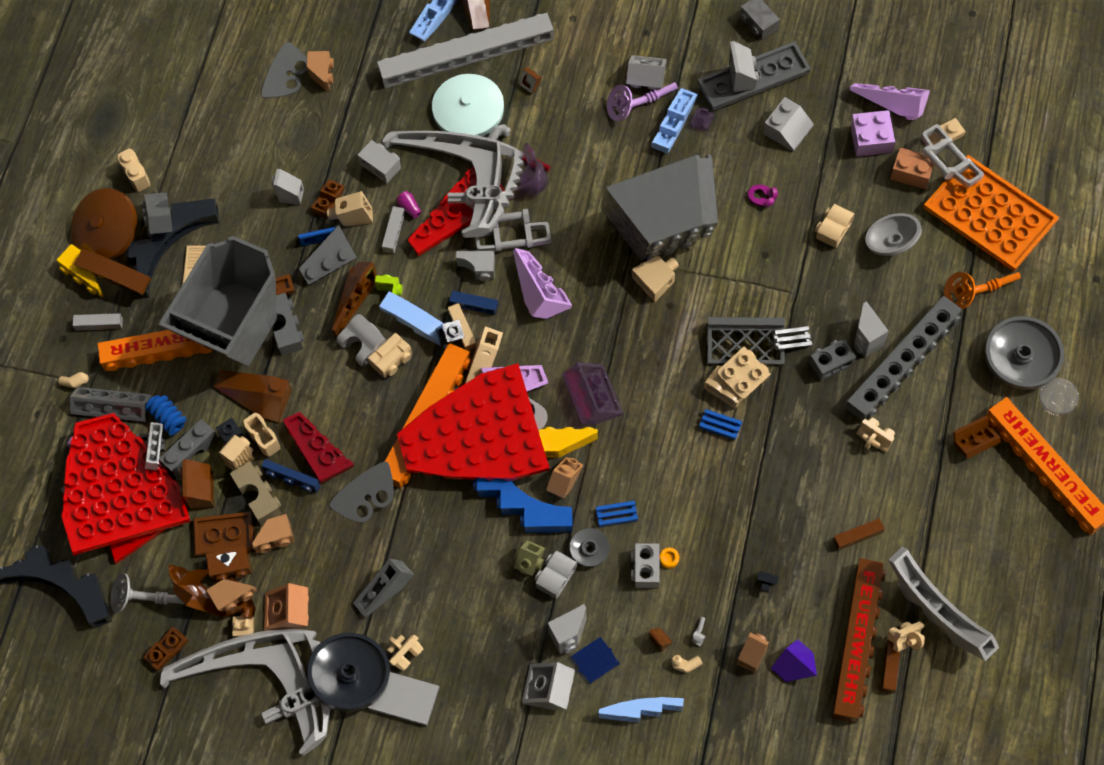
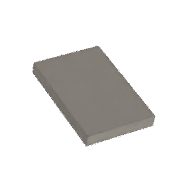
[368,672,440,726]

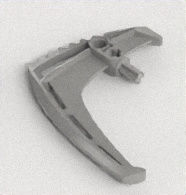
[383,131,524,238]
[160,629,330,756]

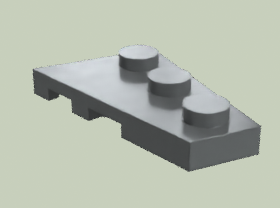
[298,225,357,285]

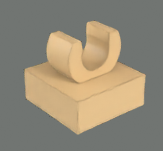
[232,616,254,638]

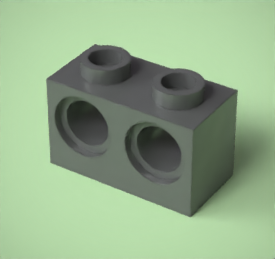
[809,339,856,381]

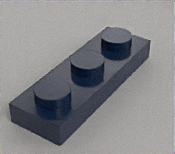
[262,459,320,493]

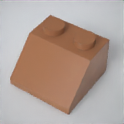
[890,147,934,190]
[264,583,309,631]

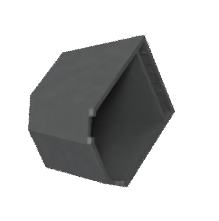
[600,154,718,261]
[159,236,277,366]

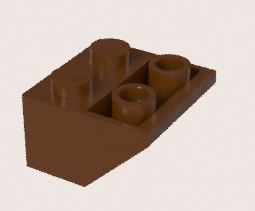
[179,459,214,510]

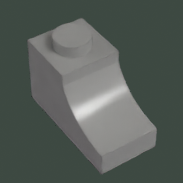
[456,251,495,281]

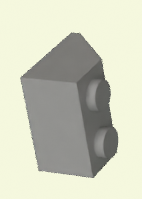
[728,41,759,92]
[626,55,667,90]
[763,97,814,152]
[854,301,889,358]
[548,604,587,655]
[522,662,575,710]

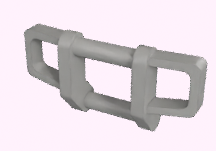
[921,124,984,187]
[476,209,551,252]

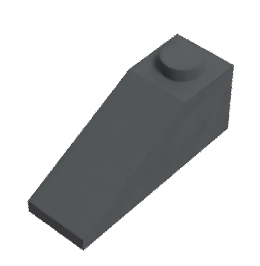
[353,559,414,617]

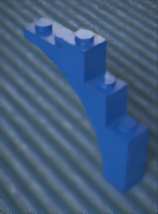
[473,478,572,533]

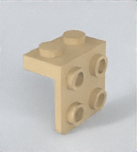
[717,347,771,399]

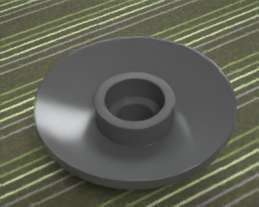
[570,528,610,567]

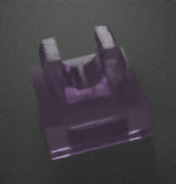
[691,107,714,132]

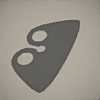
[262,42,308,98]
[329,462,393,522]

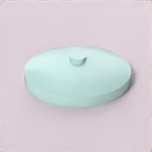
[432,74,504,136]

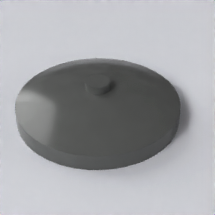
[985,316,1064,390]

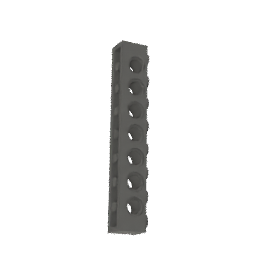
[845,296,962,421]

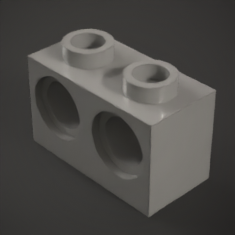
[631,543,659,588]

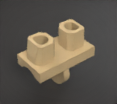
[856,417,895,453]
[887,622,925,652]
[387,634,423,671]

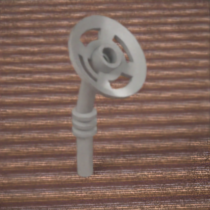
[111,573,184,613]

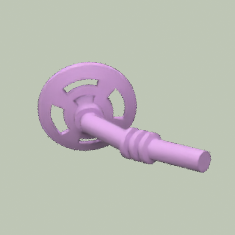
[607,82,678,121]

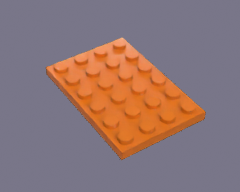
[923,155,1059,272]

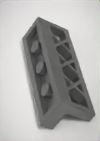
[70,387,151,422]

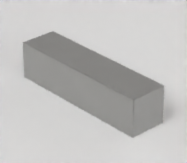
[382,206,405,254]
[73,314,123,331]
[145,422,163,470]

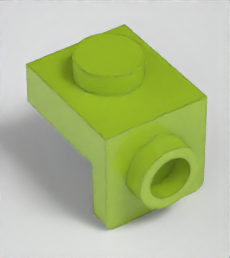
[375,275,403,296]

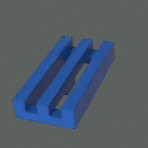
[699,409,742,441]
[596,501,638,527]

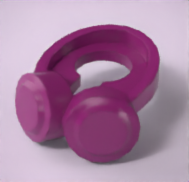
[748,185,778,208]

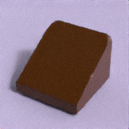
[649,628,672,651]

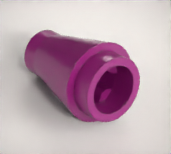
[396,191,422,219]

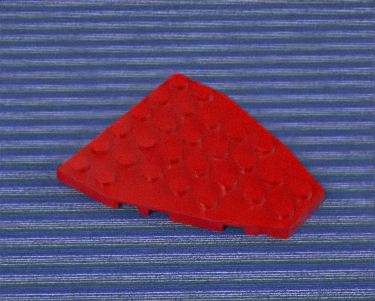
[397,363,550,481]
[62,413,190,556]

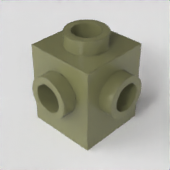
[514,540,545,576]

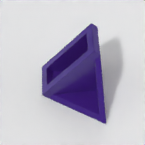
[771,640,817,682]

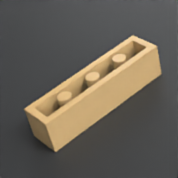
[448,303,477,351]

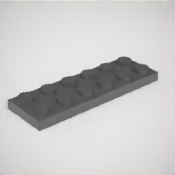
[698,41,811,111]

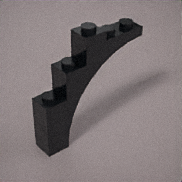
[126,198,219,298]
[0,545,113,629]

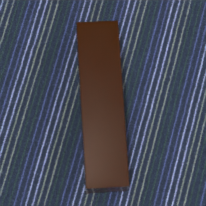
[833,518,885,551]
[882,640,900,693]

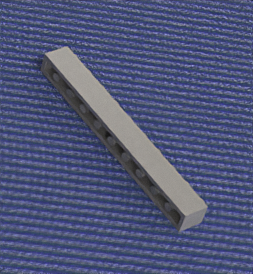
[377,13,554,88]

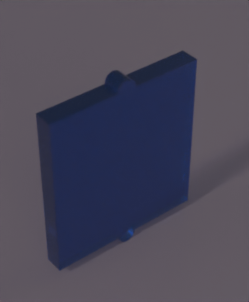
[571,637,620,684]

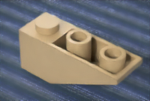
[465,327,503,383]

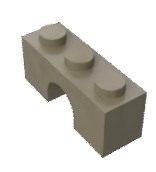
[230,462,282,526]

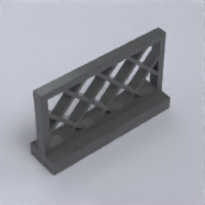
[707,317,785,365]

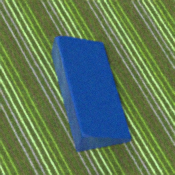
[298,227,335,246]

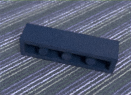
[450,291,499,315]

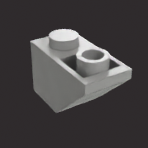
[272,169,304,205]

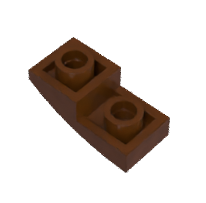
[311,179,345,219]
[143,627,189,671]

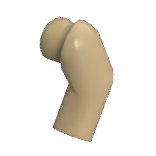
[59,372,89,388]
[671,655,703,673]

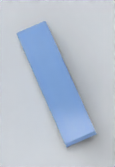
[409,0,458,41]
[651,88,698,154]
[379,291,448,348]
[599,697,684,723]

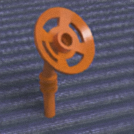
[944,272,1021,309]

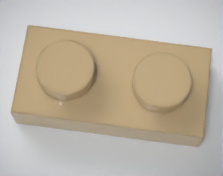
[927,118,966,145]

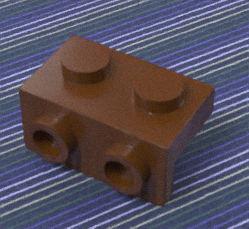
[953,416,1001,459]

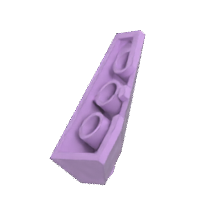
[850,83,930,120]
[513,248,572,319]

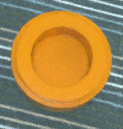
[659,548,679,569]

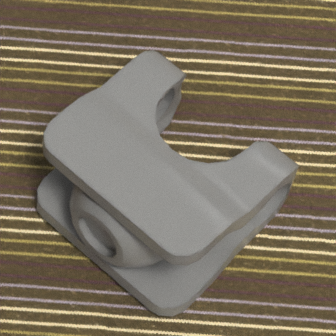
[336,314,387,366]

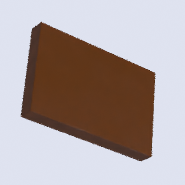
[193,511,255,558]

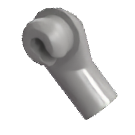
[488,124,511,140]

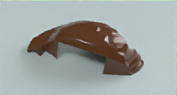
[169,565,256,619]

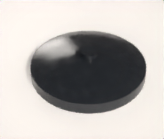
[308,633,390,712]

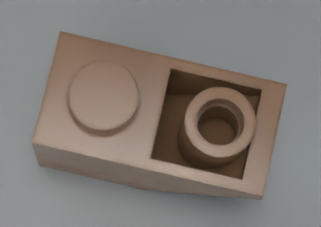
[307,51,334,91]
[546,457,583,498]
[252,514,295,553]
[207,579,257,613]
[737,633,769,673]

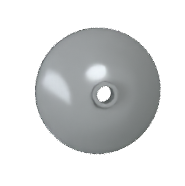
[865,213,922,256]

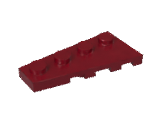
[283,412,354,484]

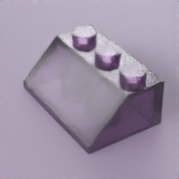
[562,362,623,425]

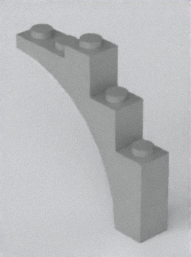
[888,547,999,661]

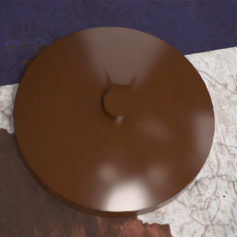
[71,188,137,260]

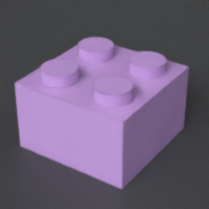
[850,110,895,157]

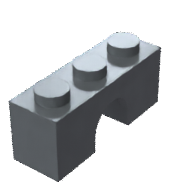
[141,192,172,234]
[274,293,305,356]
[159,419,219,479]

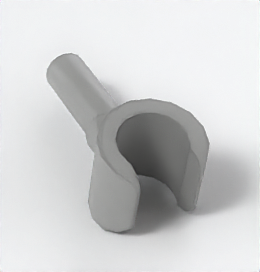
[692,617,706,646]

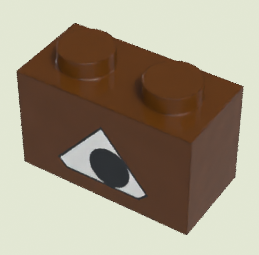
[206,546,252,583]

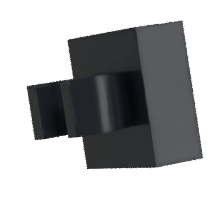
[757,571,779,593]

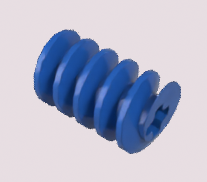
[145,395,187,436]

